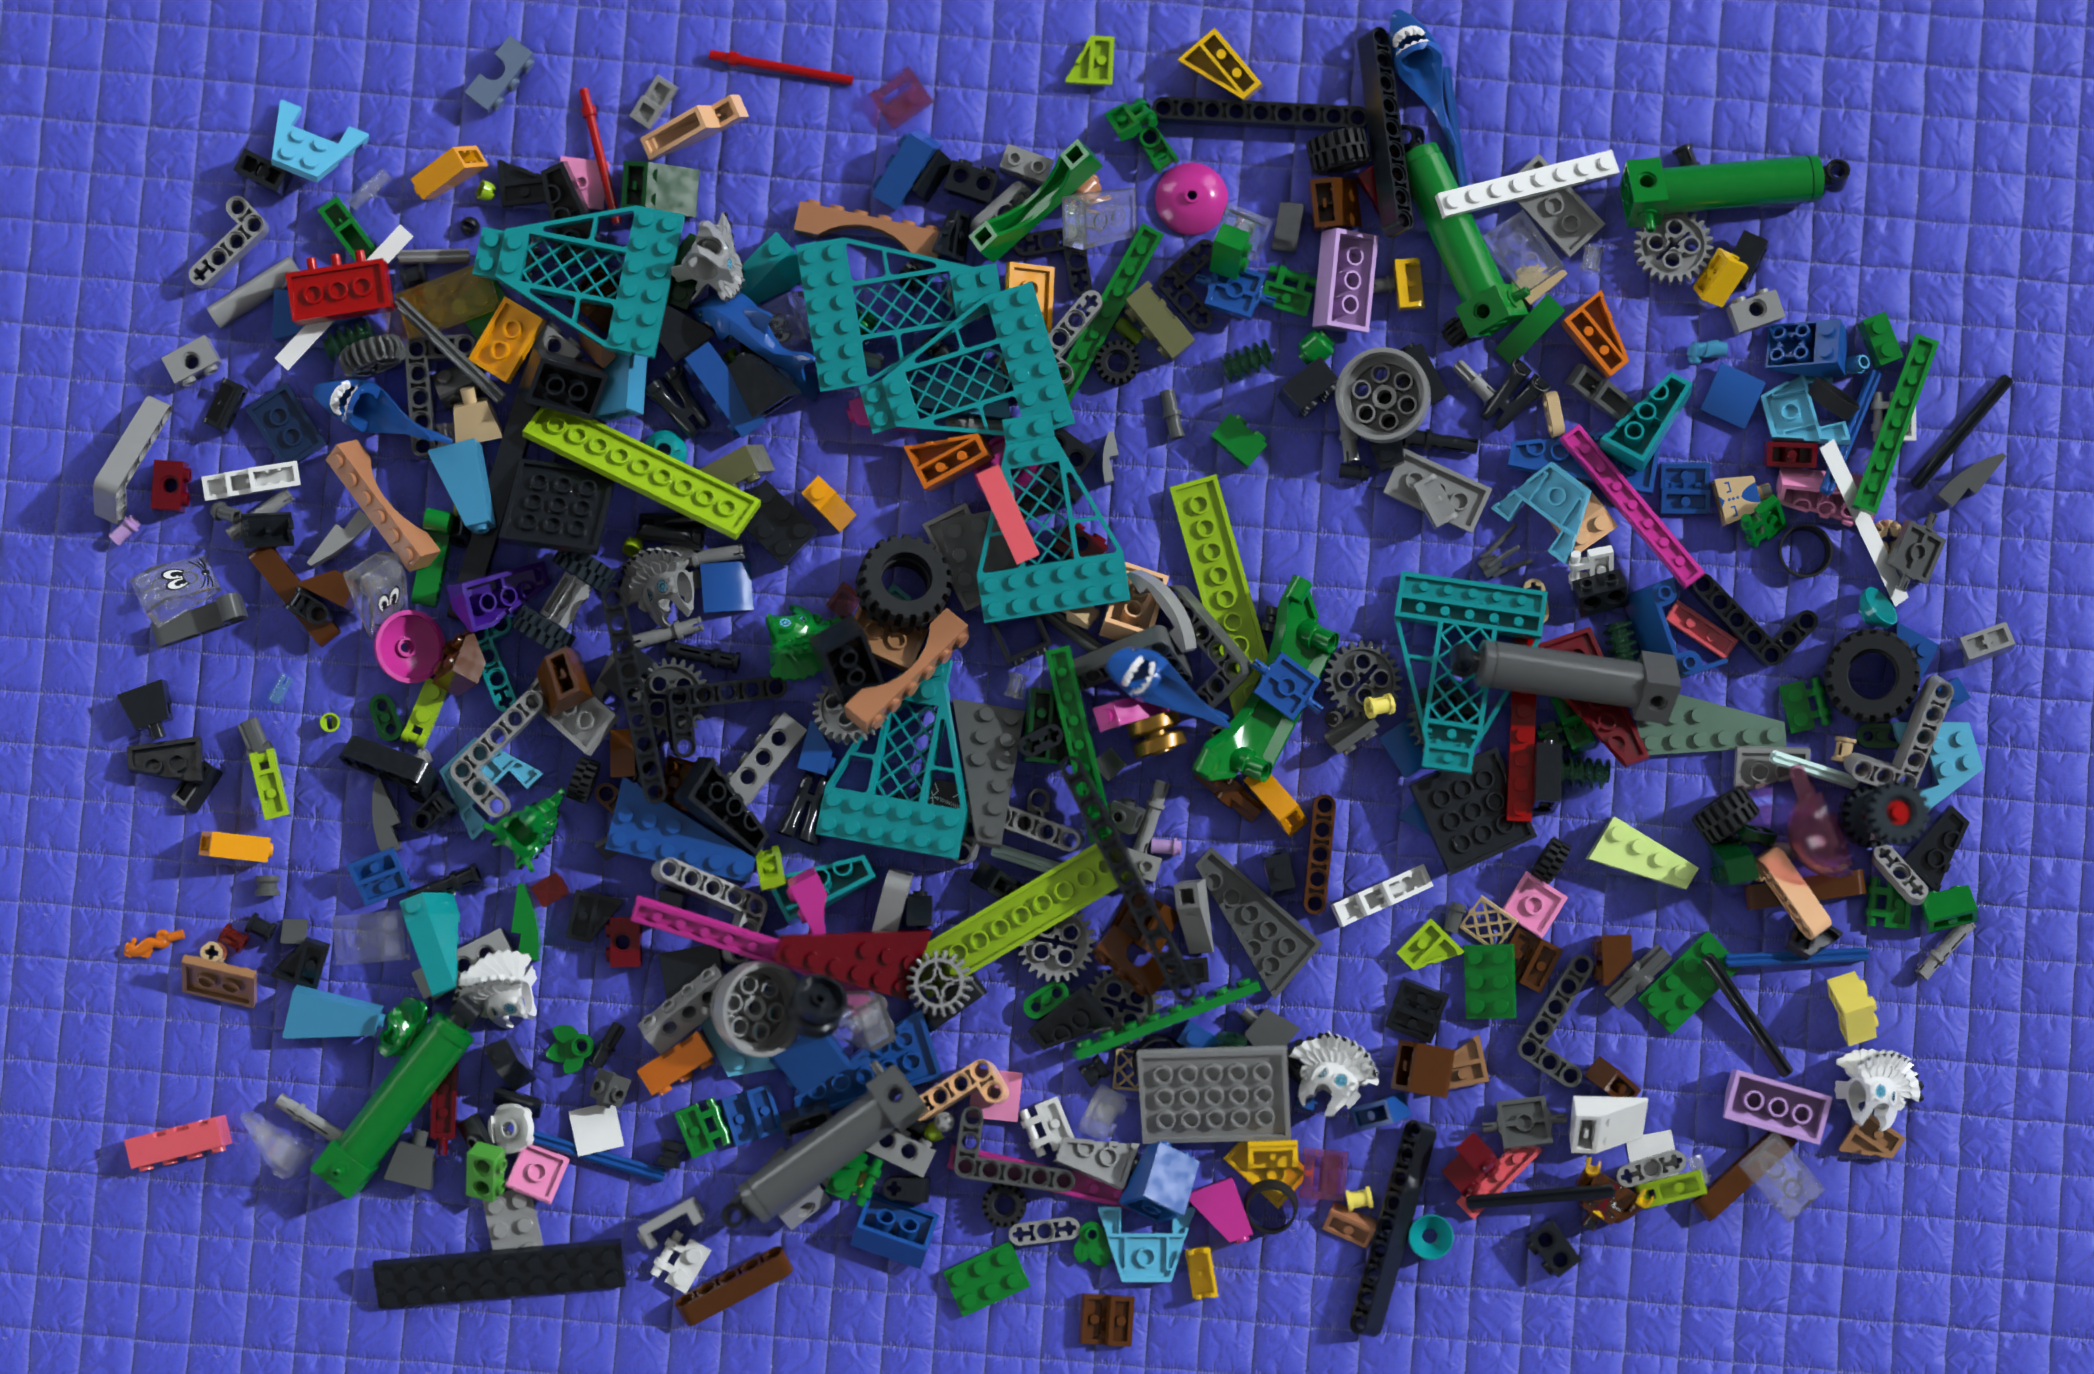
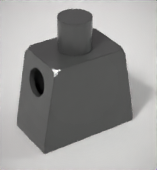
[1238,1006,1300,1046]
[384,1129,437,1190]

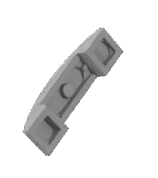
[1127,570,1197,653]

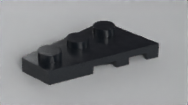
[1361,393,1405,473]
[1902,805,1969,892]

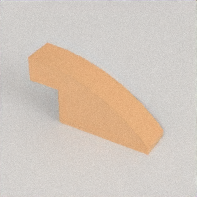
[640,95,749,160]

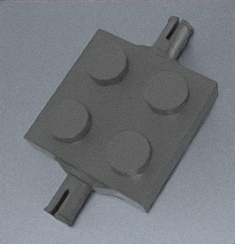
[1886,512,1946,592]
[1482,1095,1567,1151]

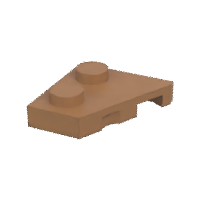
[1449,1035,1489,1090]
[1837,1114,1906,1159]

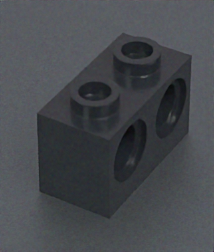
[943,159,999,206]
[1050,428,1096,479]
[1572,569,1628,618]
[1526,1218,1582,1278]

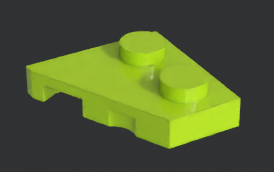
[1066,35,1115,87]
[1396,918,1465,970]

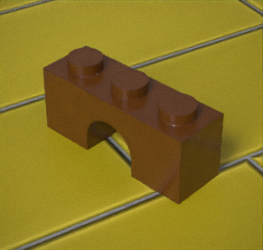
[1091,925,1172,998]

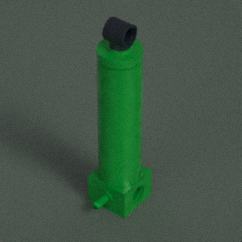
[1401,125,1530,338]
[1619,154,1850,233]
[310,994,484,1200]

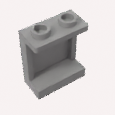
[637,1196,706,1249]

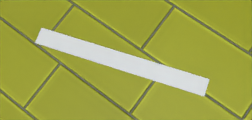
[275,225,414,370]
[1820,439,1909,607]

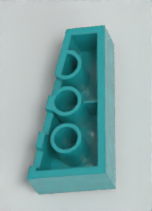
[1599,372,1693,473]
[771,855,879,926]

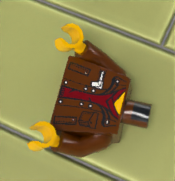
[1576,1157,1654,1232]

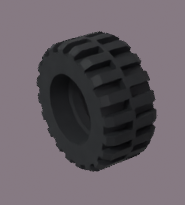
[855,534,952,633]
[1824,628,1921,724]

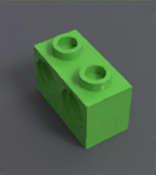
[466,1141,507,1203]

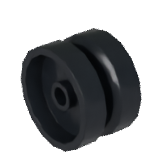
[786,974,848,1039]

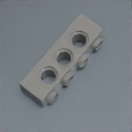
[727,712,807,807]
[411,928,514,1001]
[638,963,731,1055]
[866,1128,937,1177]

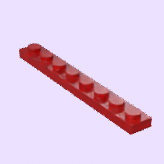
[1506,637,1536,823]

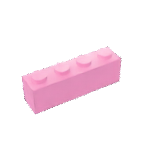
[1776,467,1875,527]

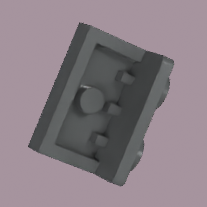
[431,362,486,410]
[1324,714,1379,756]

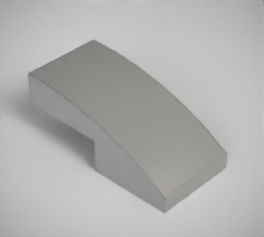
[629,75,679,129]
[1102,431,1119,485]

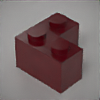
[1441,1132,1501,1197]

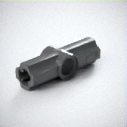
[237,717,287,786]
[1603,944,1672,1010]

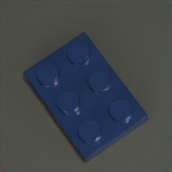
[245,382,327,463]

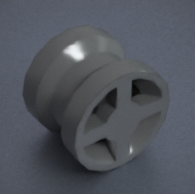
[255,876,280,896]

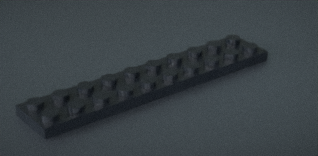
[372,1238,626,1309]

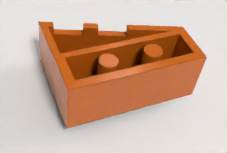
[1560,289,1629,380]
[903,433,995,492]
[637,1030,716,1097]

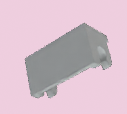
[1411,474,1459,529]
[1958,622,2015,667]

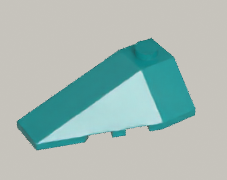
[715,232,801,304]
[399,892,460,997]

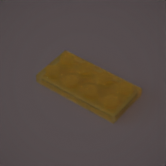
[395,265,499,340]

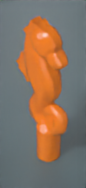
[123,929,185,959]

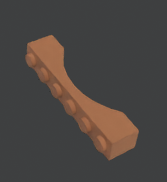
[794,199,940,264]
[325,439,441,572]
[845,608,969,734]

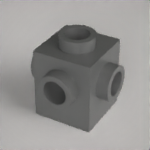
[1108,797,1147,835]
[589,1068,632,1109]

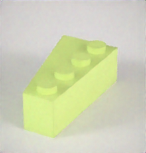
[1585,817,1699,889]

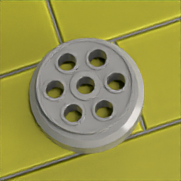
[1335,347,1431,443]
[710,961,799,1057]

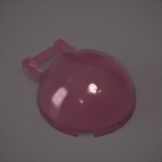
[1787,764,1854,878]

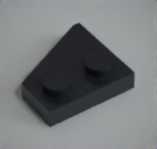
[497,160,546,208]
[932,209,972,262]
[565,889,623,943]
[1785,922,1843,961]
[271,937,330,989]

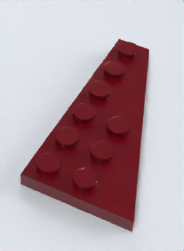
[772,929,932,1000]

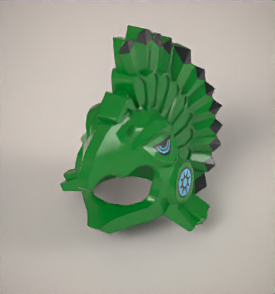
[765,605,845,682]
[482,788,566,873]

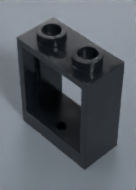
[989,615,1052,667]

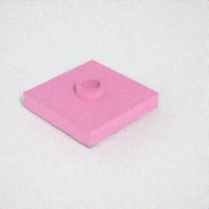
[560,156,610,211]
[1502,871,1568,939]
[968,1068,1023,1122]
[505,1144,570,1205]

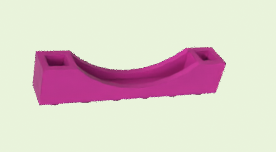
[786,867,880,1013]

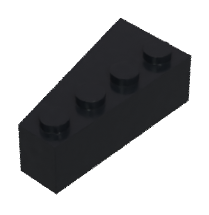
[540,161,604,270]
[673,757,769,856]

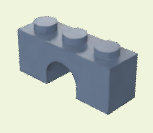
[465,35,535,115]

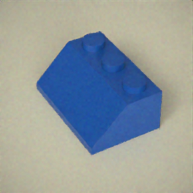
[850,1192,939,1269]

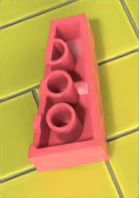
[124,1115,232,1172]

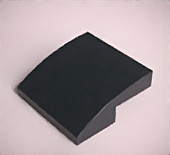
[1385,977,1449,1044]

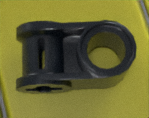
[284,586,333,627]
[410,789,459,834]
[883,1176,931,1203]

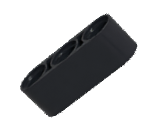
[922,973,988,1033]

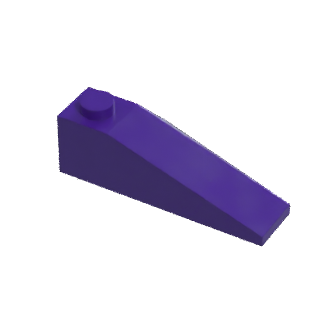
[447,561,550,632]

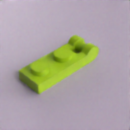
[400,678,448,749]
[249,747,290,820]
[755,845,786,890]
[1634,1168,1708,1209]

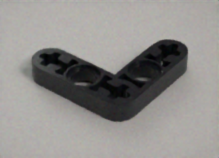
[1014,226,1092,297]
[1158,239,1214,331]

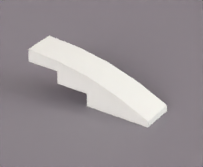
[201,461,301,501]
[1330,864,1433,928]

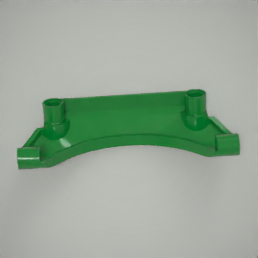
[1192,575,1339,782]

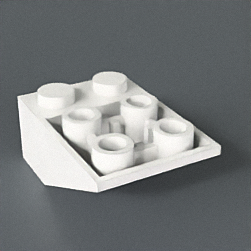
[1568,1096,1648,1154]

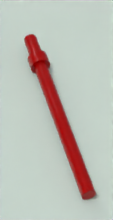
[709,49,854,85]
[579,88,622,227]

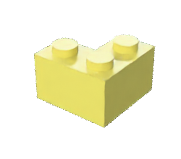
[1827,971,1879,1046]

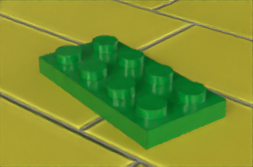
[1636,931,1741,1035]

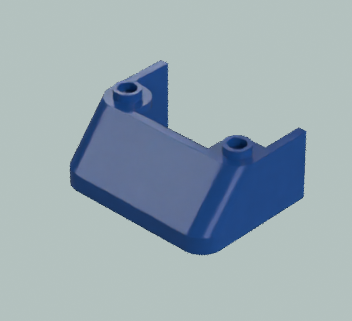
[1624,577,1728,679]

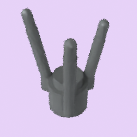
[1477,523,1533,579]

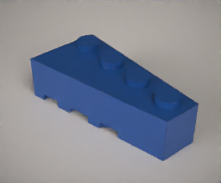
[683,340,766,438]

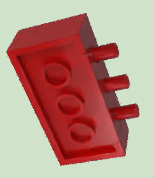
[285,250,395,326]

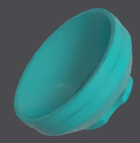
[645,430,687,463]
[1858,587,1897,628]
[1408,1214,1454,1260]

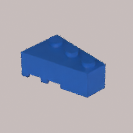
[872,129,943,210]

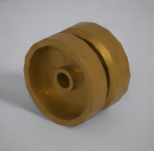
[1126,710,1187,759]

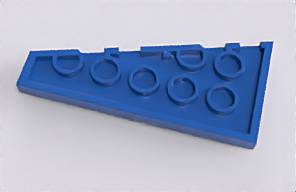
[1507,431,1661,496]
[605,777,756,883]
[793,1007,943,1111]

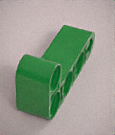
[411,508,455,608]

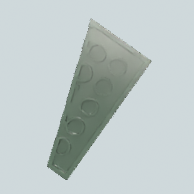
[1636,694,1787,755]

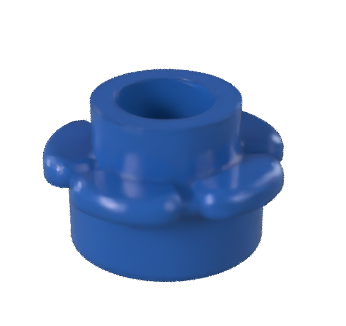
[1294,1096,1318,1111]

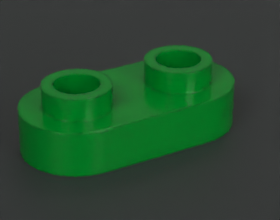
[1023,981,1069,1020]

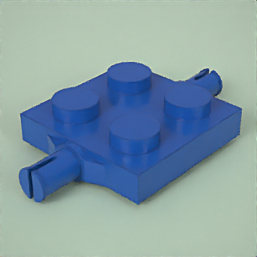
[1194,269,1276,321]
[1250,652,1324,721]

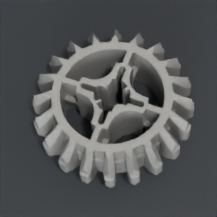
[906,950,973,1017]

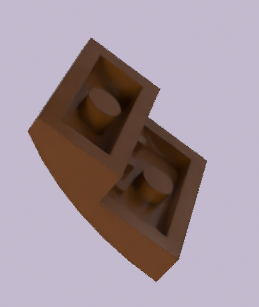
[1507,926,1563,994]
[1078,1293,1135,1347]

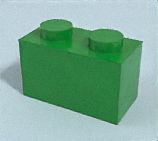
[1210,223,1252,281]
[1857,312,1903,370]
[1210,413,1267,469]
[1920,885,1978,933]

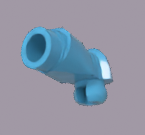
[1687,340,1728,364]
[1841,355,1870,377]

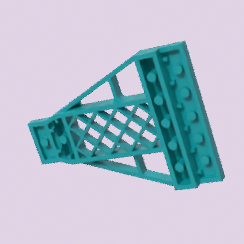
[472,205,685,359]
[795,237,1001,392]
[859,282,1075,436]
[976,412,1131,623]
[1394,571,1548,775]
[815,655,970,860]

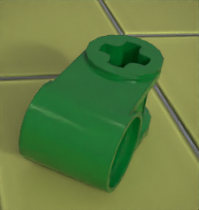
[1138,126,1179,175]

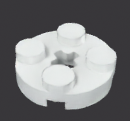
[488,1103,534,1154]

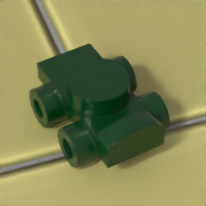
[1537,721,1567,754]

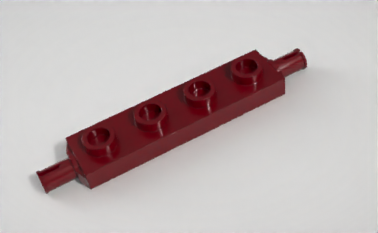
[430,1060,459,1155]

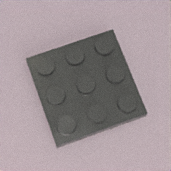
[940,510,1019,593]

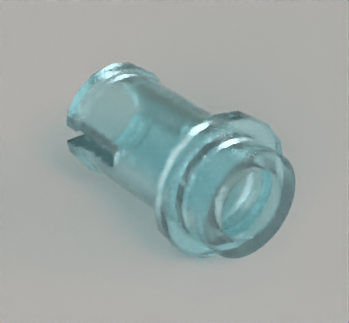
[267,673,294,706]

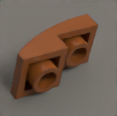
[610,729,636,778]

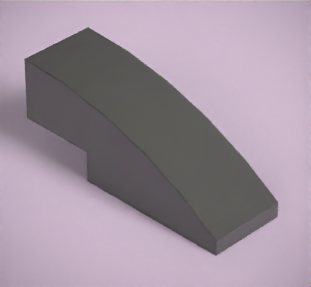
[1564,363,1637,422]
[1933,453,2006,509]
[372,777,404,853]

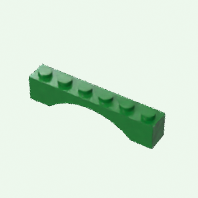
[968,139,1103,263]

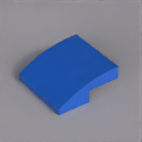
[1700,362,1766,429]
[1660,462,1711,514]
[700,561,754,614]
[1378,718,1424,779]
[347,847,412,906]
[719,1083,784,1147]

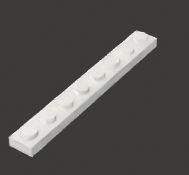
[1435,150,1620,219]

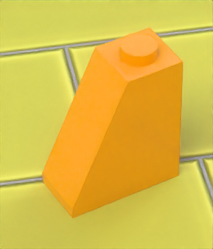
[411,145,489,200]
[801,476,857,533]
[1244,775,1308,837]
[198,831,273,863]

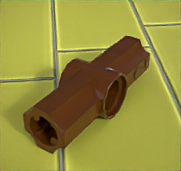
[1194,774,1265,823]

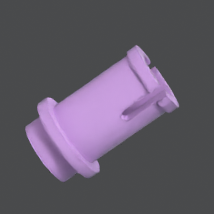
[109,515,141,546]
[1151,838,1182,857]

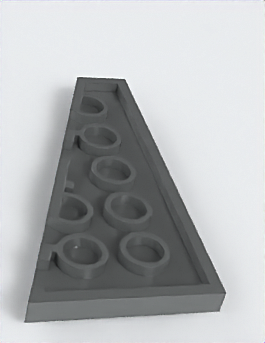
[952,698,1025,849]
[1195,847,1323,999]

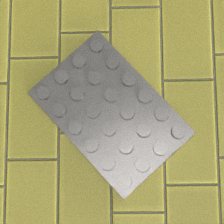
[1137,1045,1291,1144]

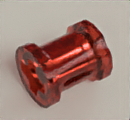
[217,923,250,954]

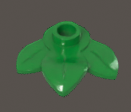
[546,1025,594,1074]
[1074,1221,1111,1267]

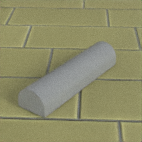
[207,255,300,329]

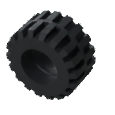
[1306,127,1372,176]
[1691,786,1760,845]

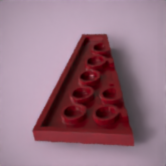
[1538,627,1649,768]

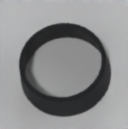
[1808,377,1861,421]
[1778,524,1833,578]
[1132,1035,1182,1080]
[1244,1179,1298,1234]

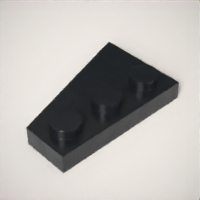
[127,736,205,785]
[1027,985,1115,1050]

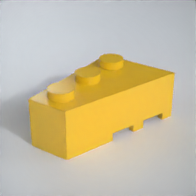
[1177,27,1263,101]

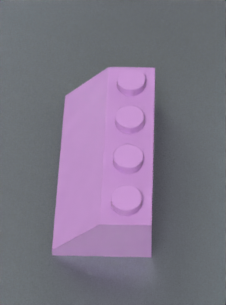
[1312,228,1379,333]
[1723,1069,1833,1145]

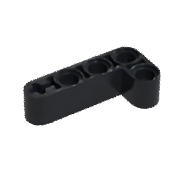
[339,736,439,804]

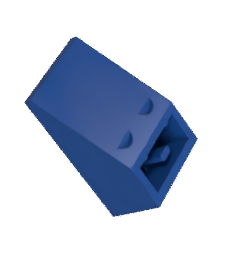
[1765,319,1848,378]

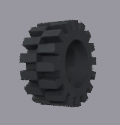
[1095,340,1139,386]
[566,756,601,804]
[1531,836,1571,884]
[982,1183,1026,1228]

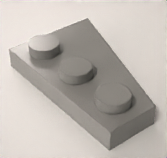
[1733,746,1811,791]
[1054,1137,1139,1190]

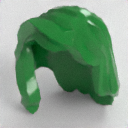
[377,997,428,1057]

